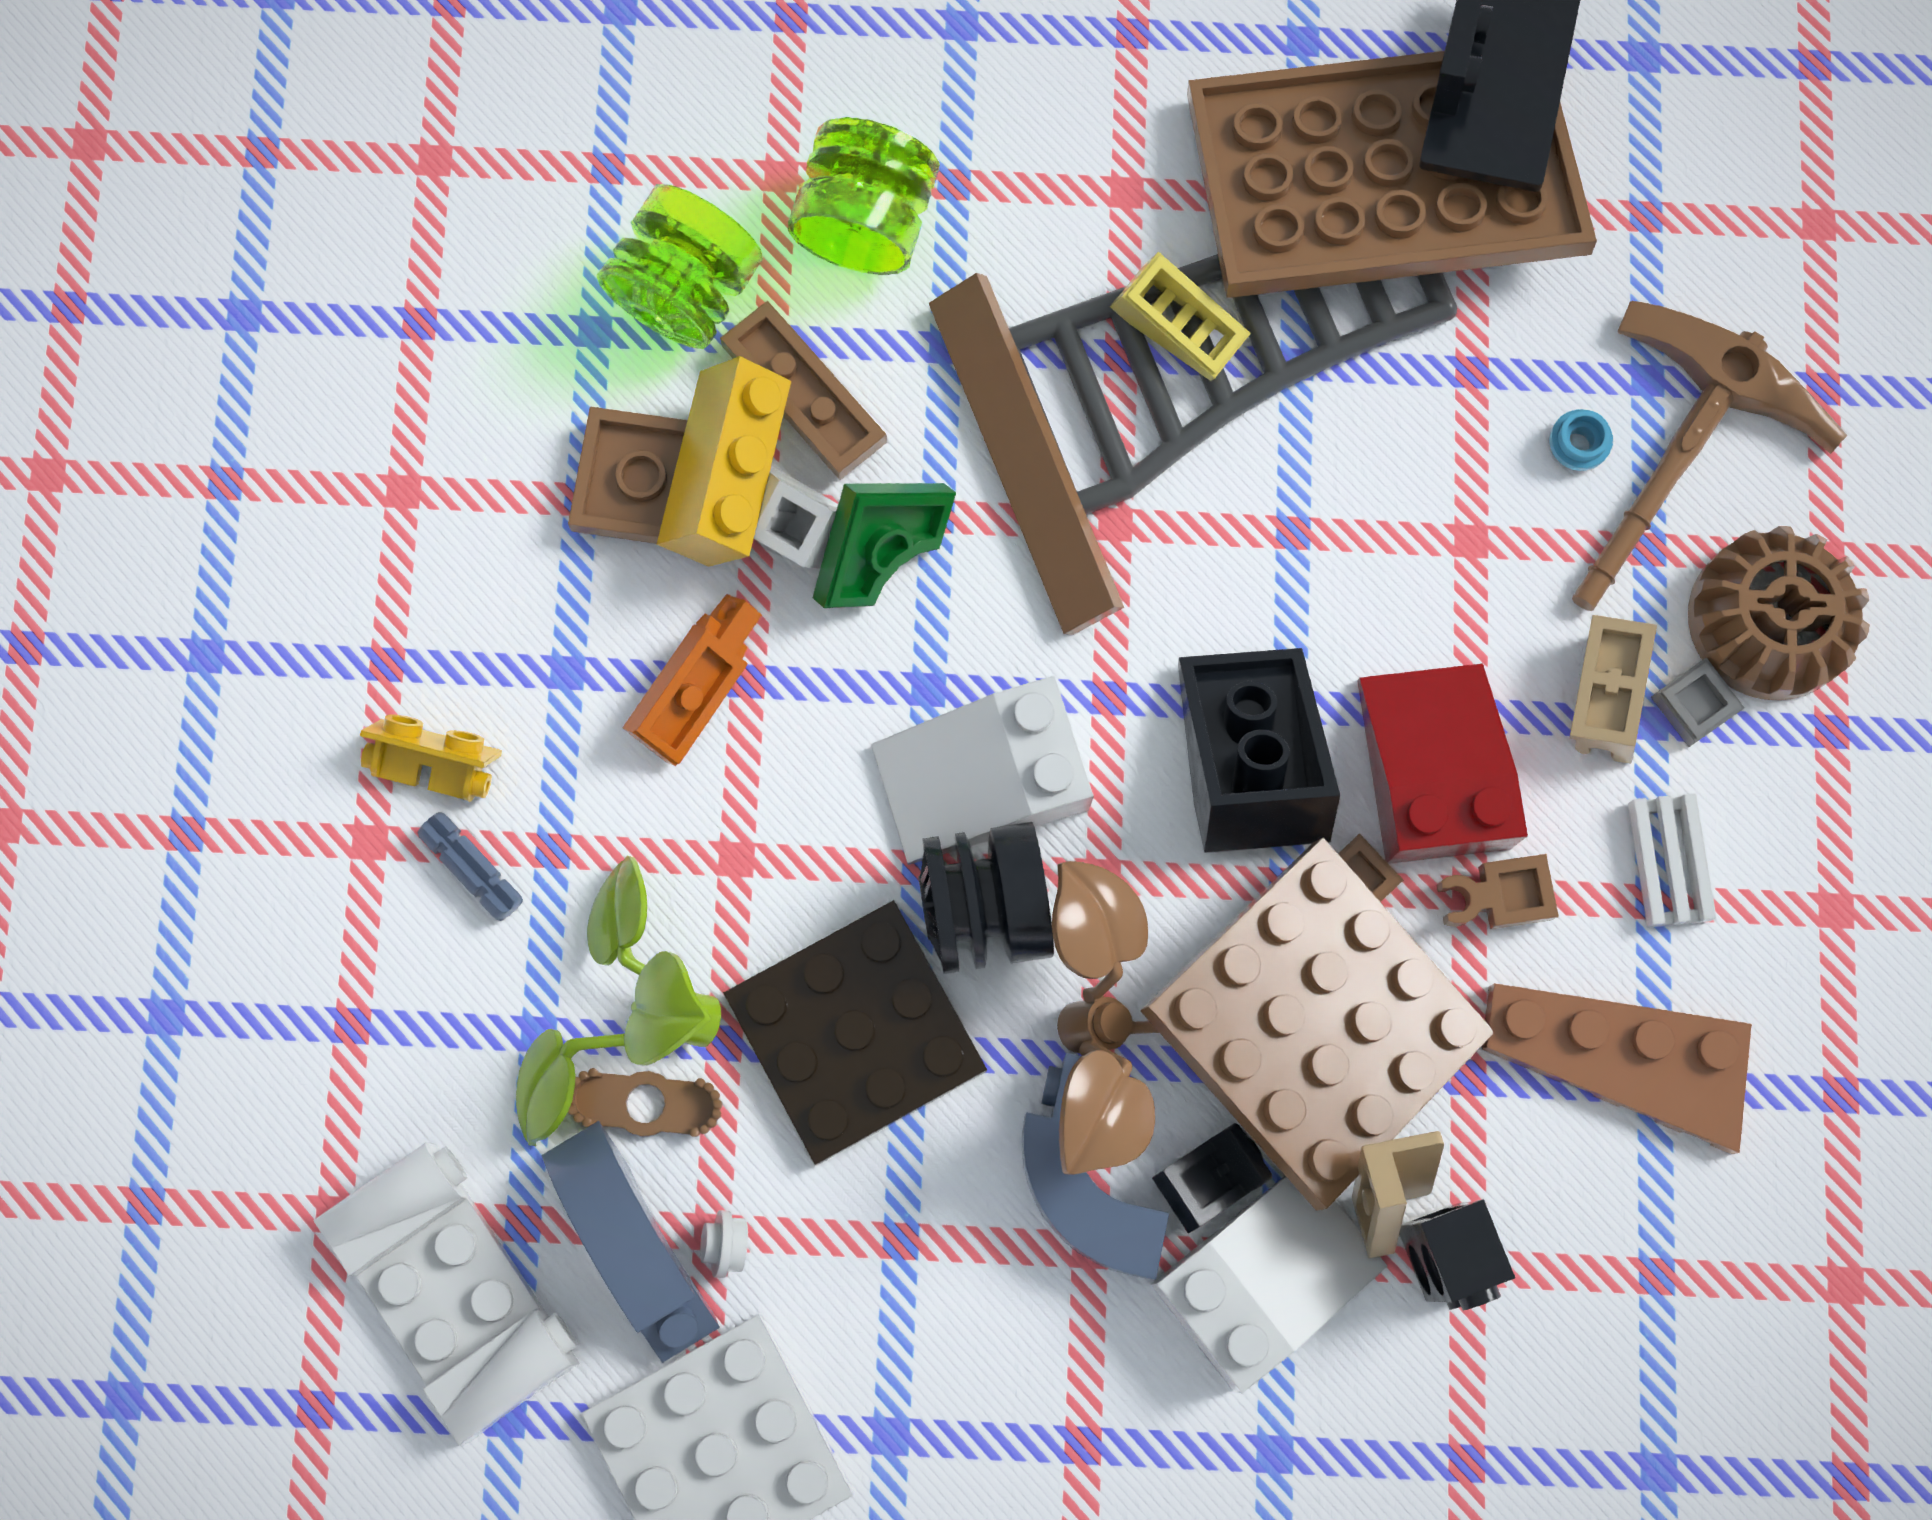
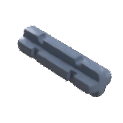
[417,812,523,921]

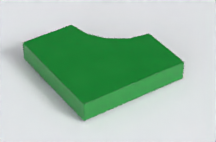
[812,483,956,608]

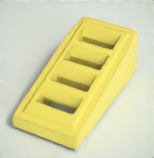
[1110,252,1251,381]

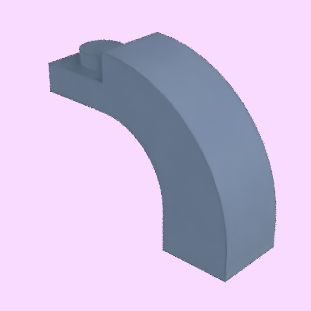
[1022,1053,1169,1280]
[541,1121,720,1363]

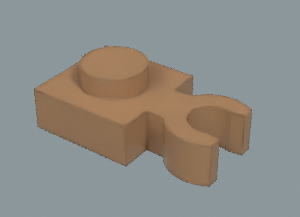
[1436,854,1559,930]

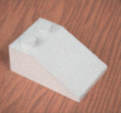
[871,675,1094,865]
[1151,1176,1388,1394]

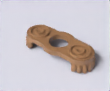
[568,1068,723,1137]

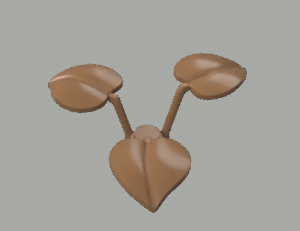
[1052,861,1159,1175]

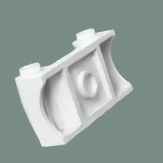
[313,1142,580,1446]

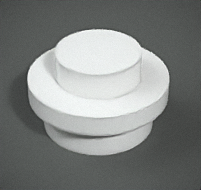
[700,1210,748,1278]

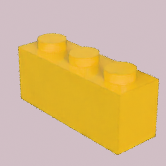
[656,356,791,567]

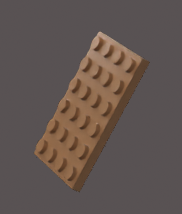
[1187,51,1597,298]

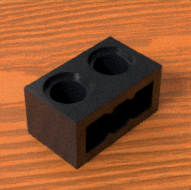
[1399,1199,1516,1311]

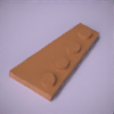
[1482,983,1752,1154]

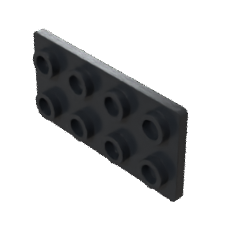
[1419,0,1581,192]

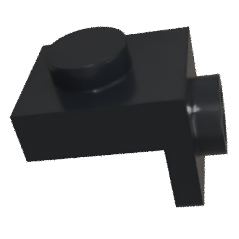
[1152,1123,1272,1234]

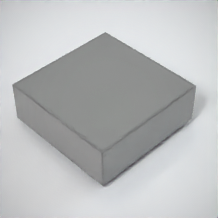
[1651,658,1745,747]

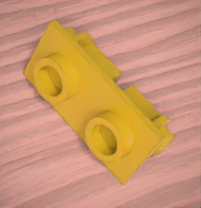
[360,714,502,802]

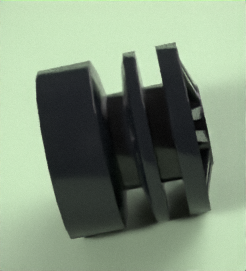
[918,822,1054,974]

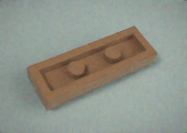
[720,300,887,480]

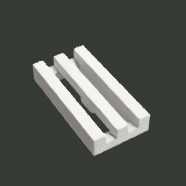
[1628,793,1717,928]

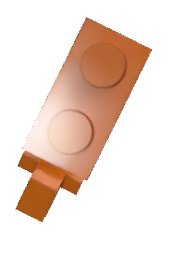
[622,594,762,766]

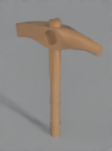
[1572,300,1848,611]

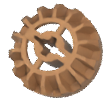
[1688,526,1870,701]

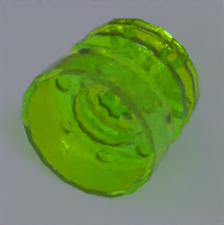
[788,117,940,275]
[596,184,763,349]

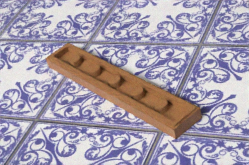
[928,273,1125,635]

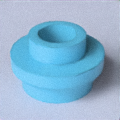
[1549,409,1613,471]

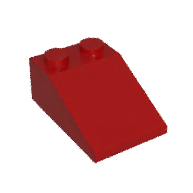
[1357,663,1528,864]

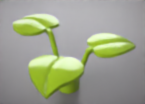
[516,855,721,1146]

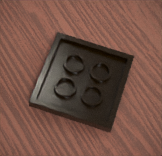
[723,900,987,1166]

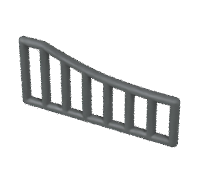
[1009,254,1457,514]

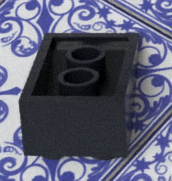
[1178,648,1340,853]

